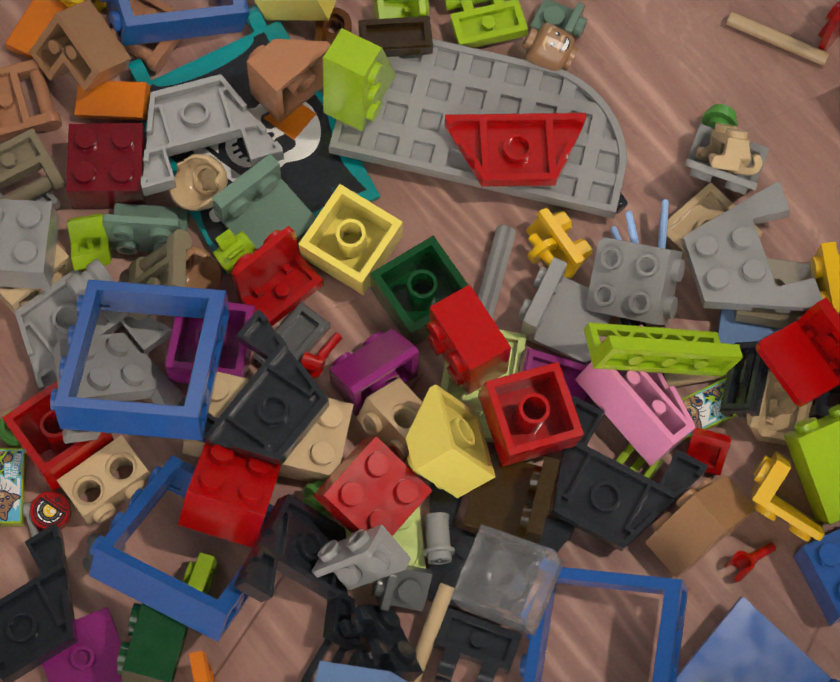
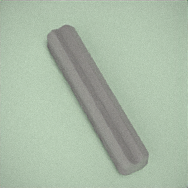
[478,225,516,319]

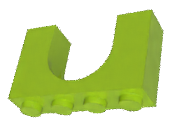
[784,404,840,525]

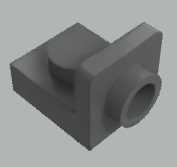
[372,565,433,611]

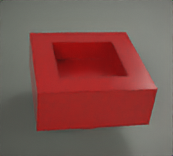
[685,427,731,476]

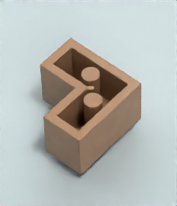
[29,0,132,91]
[645,475,756,578]

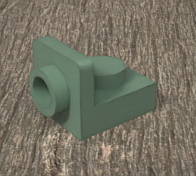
[530,0,588,39]

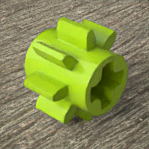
[213,228,257,275]

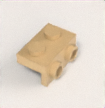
[747,369,813,445]

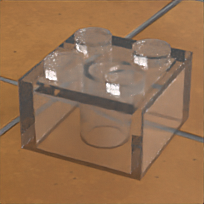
[451,524,564,636]

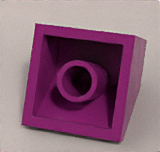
[329,328,419,417]

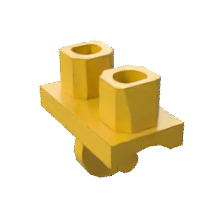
[526,208,593,279]

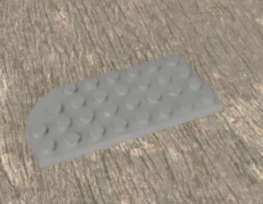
[329,39,627,219]

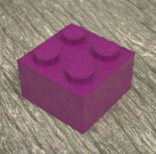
[165,302,256,384]

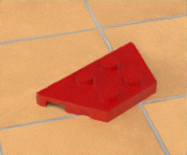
[444,113,586,187]

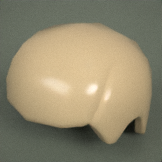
[169,154,228,211]

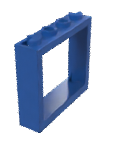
[101,0,250,46]
[50,279,230,441]
[89,455,274,642]
[520,565,689,682]

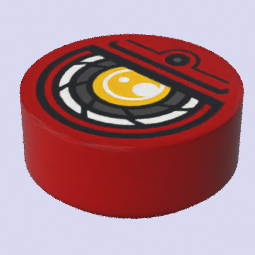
[30,491,71,531]

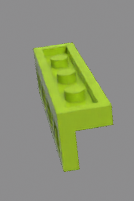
[583,322,743,377]

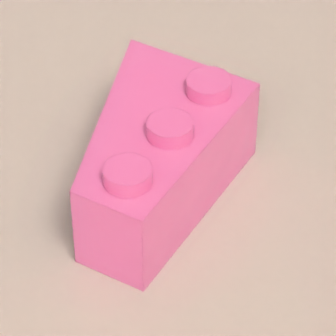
[575,324,696,467]

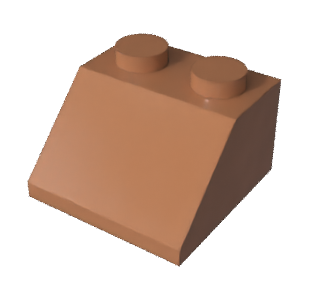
[247,39,331,123]

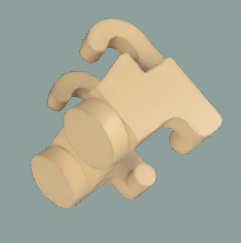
[696,123,762,175]

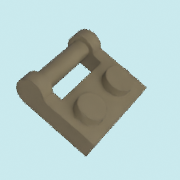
[0,128,66,200]
[128,229,192,321]

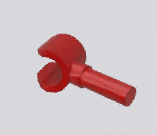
[301,333,342,378]
[724,542,776,582]

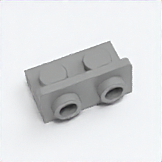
[312,525,411,590]

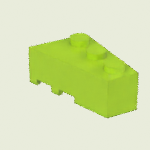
[323,28,396,131]

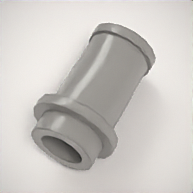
[424,512,455,565]

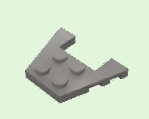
[141,74,284,196]
[682,182,822,313]
[14,270,172,392]
[54,332,185,444]

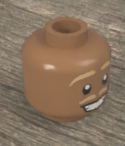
[522,22,578,71]

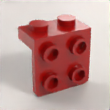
[231,226,324,326]
[756,297,840,407]

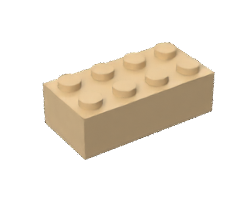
[182,372,354,484]

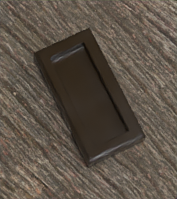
[358,16,433,56]

